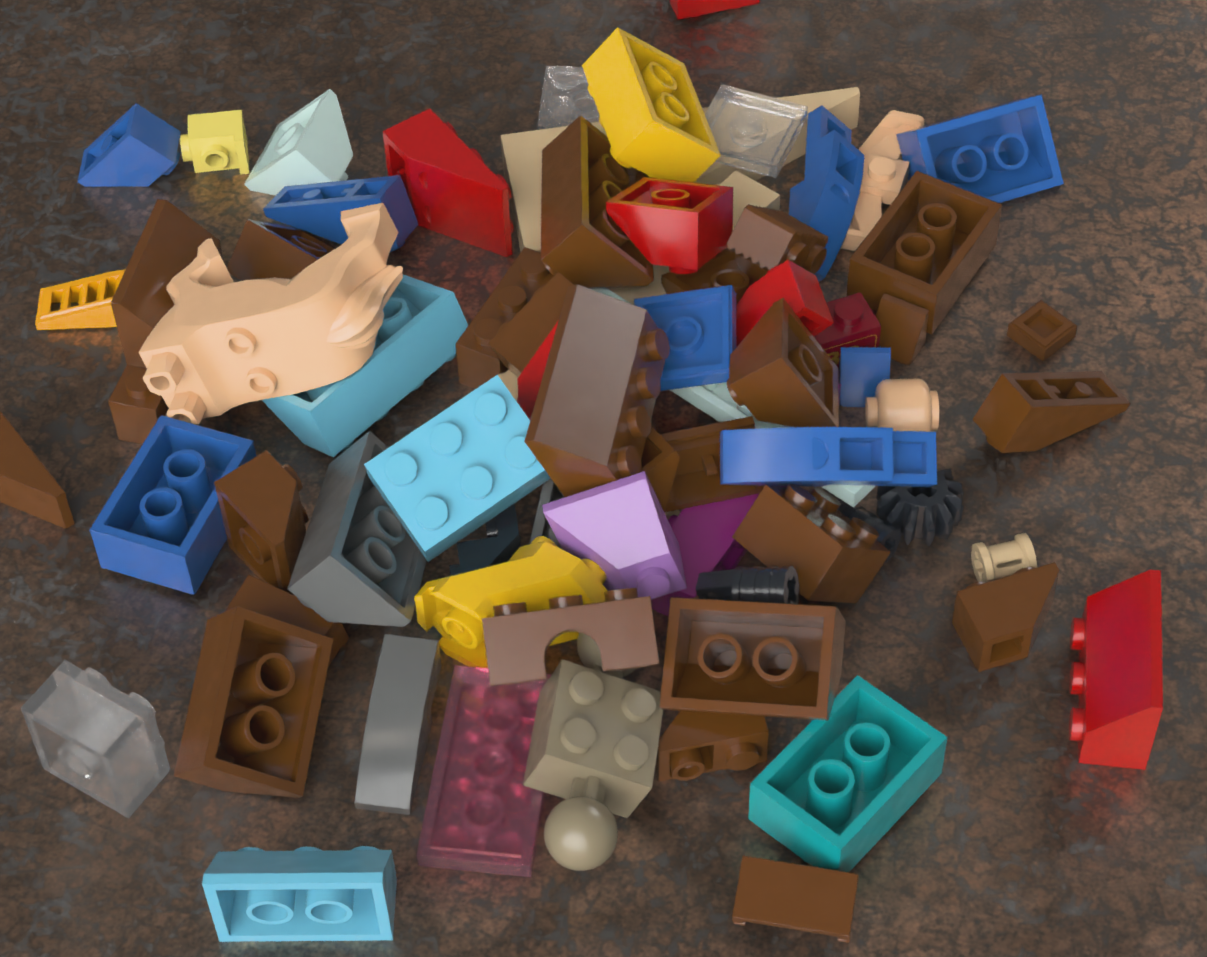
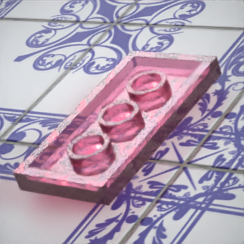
[417,665,552,877]

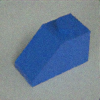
[77,103,181,187]

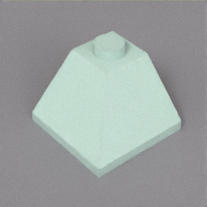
[244,89,353,196]

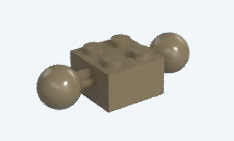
[523,632,663,871]

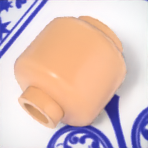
[865,378,939,432]

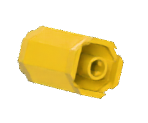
[414,536,608,673]

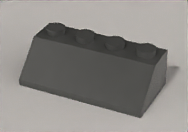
[288,431,427,627]

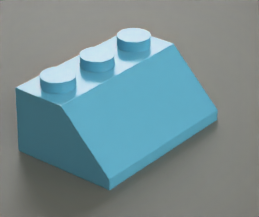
[202,846,397,942]

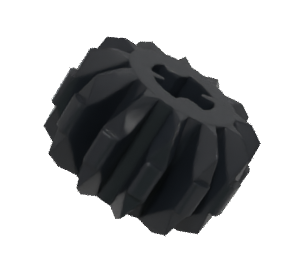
[876,468,964,547]

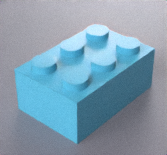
[364,375,551,562]

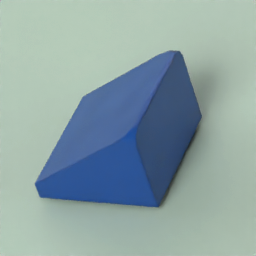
[838,347,891,407]

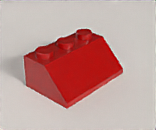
[1069,569,1163,770]

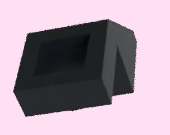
[449,504,521,576]

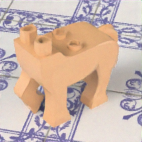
[139,203,403,425]

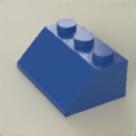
[896,94,1064,203]

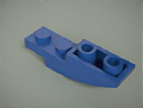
[788,105,865,282]
[720,427,937,487]

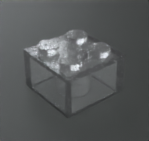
[21,660,171,818]

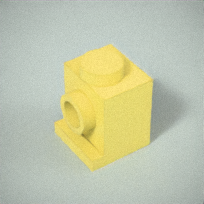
[180,110,249,175]

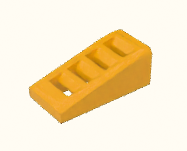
[35,269,126,330]

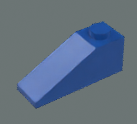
[263,175,418,252]

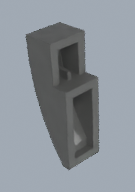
[354,634,442,815]

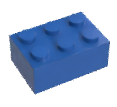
[89,415,256,595]

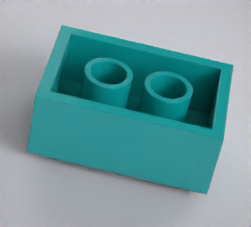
[748,675,948,872]

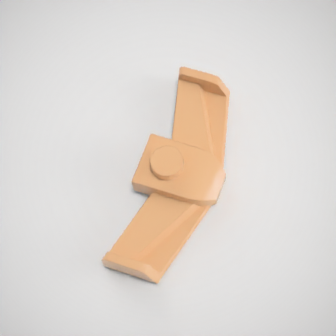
[840,110,924,251]

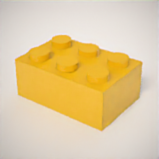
[582,27,721,182]

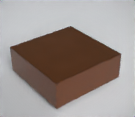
[1007,300,1077,361]

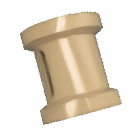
[971,533,1037,582]

